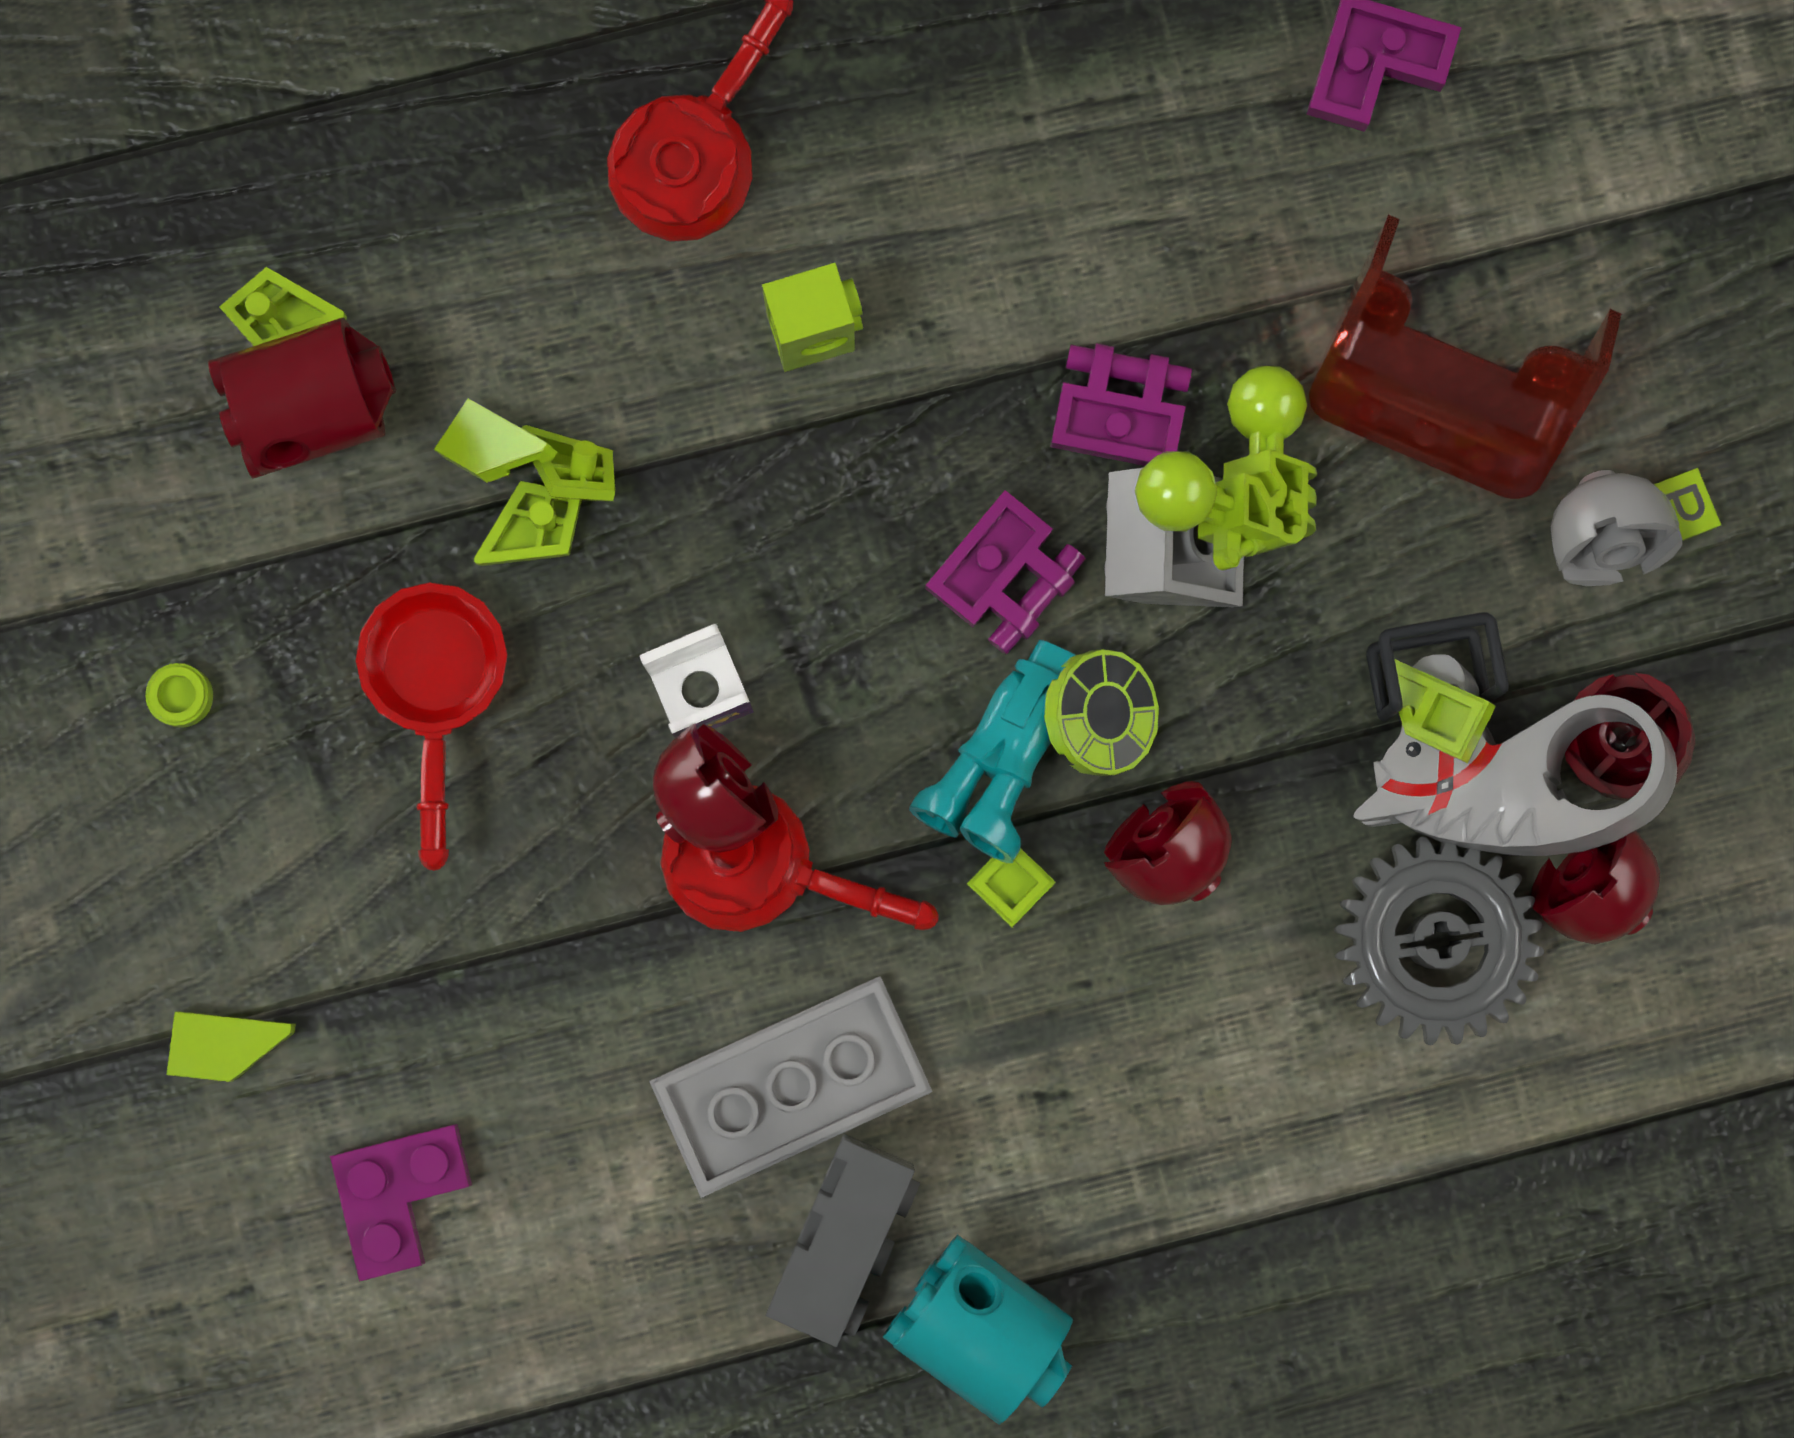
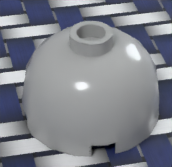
[1551,470,1682,586]

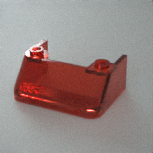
[1309,214,1622,499]

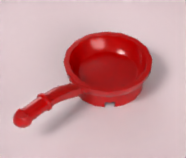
[607,0,793,242]
[355,582,508,871]
[660,785,939,932]

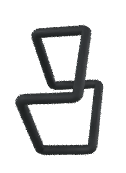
[1366,612,1509,722]

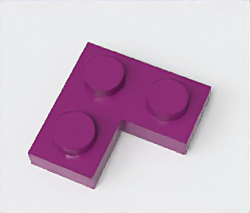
[1306,0,1462,132]
[330,1124,472,1282]

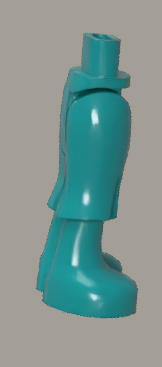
[909,640,1076,864]

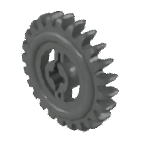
[1334,837,1544,1045]

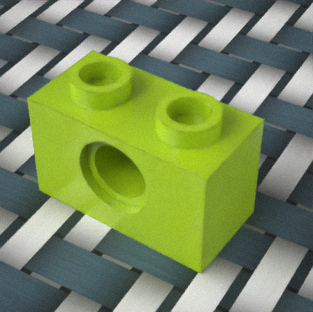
[762,263,863,372]

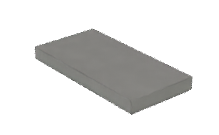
[649,976,933,1198]

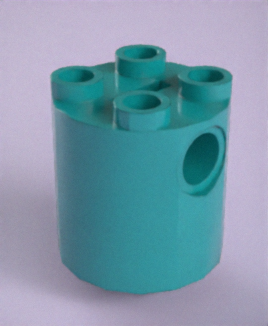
[883,1234,1073,1425]

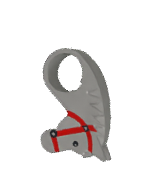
[1354,655,1677,856]

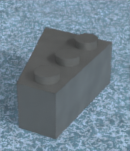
[765,1133,920,1347]

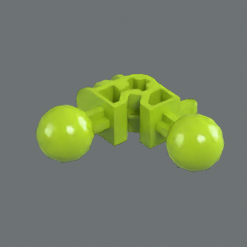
[1134,366,1317,571]

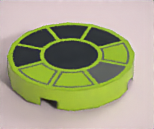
[1044,649,1159,776]

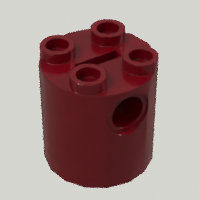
[208,318,396,479]

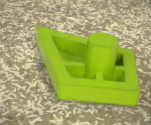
[219,267,347,346]
[522,425,615,501]
[474,481,582,566]

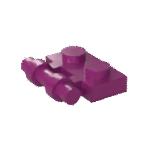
[1050,343,1192,466]
[925,490,1086,655]

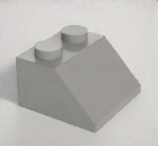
[1105,468,1244,607]

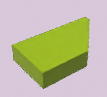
[434,398,558,483]
[1395,659,1496,764]
[166,1011,296,1082]

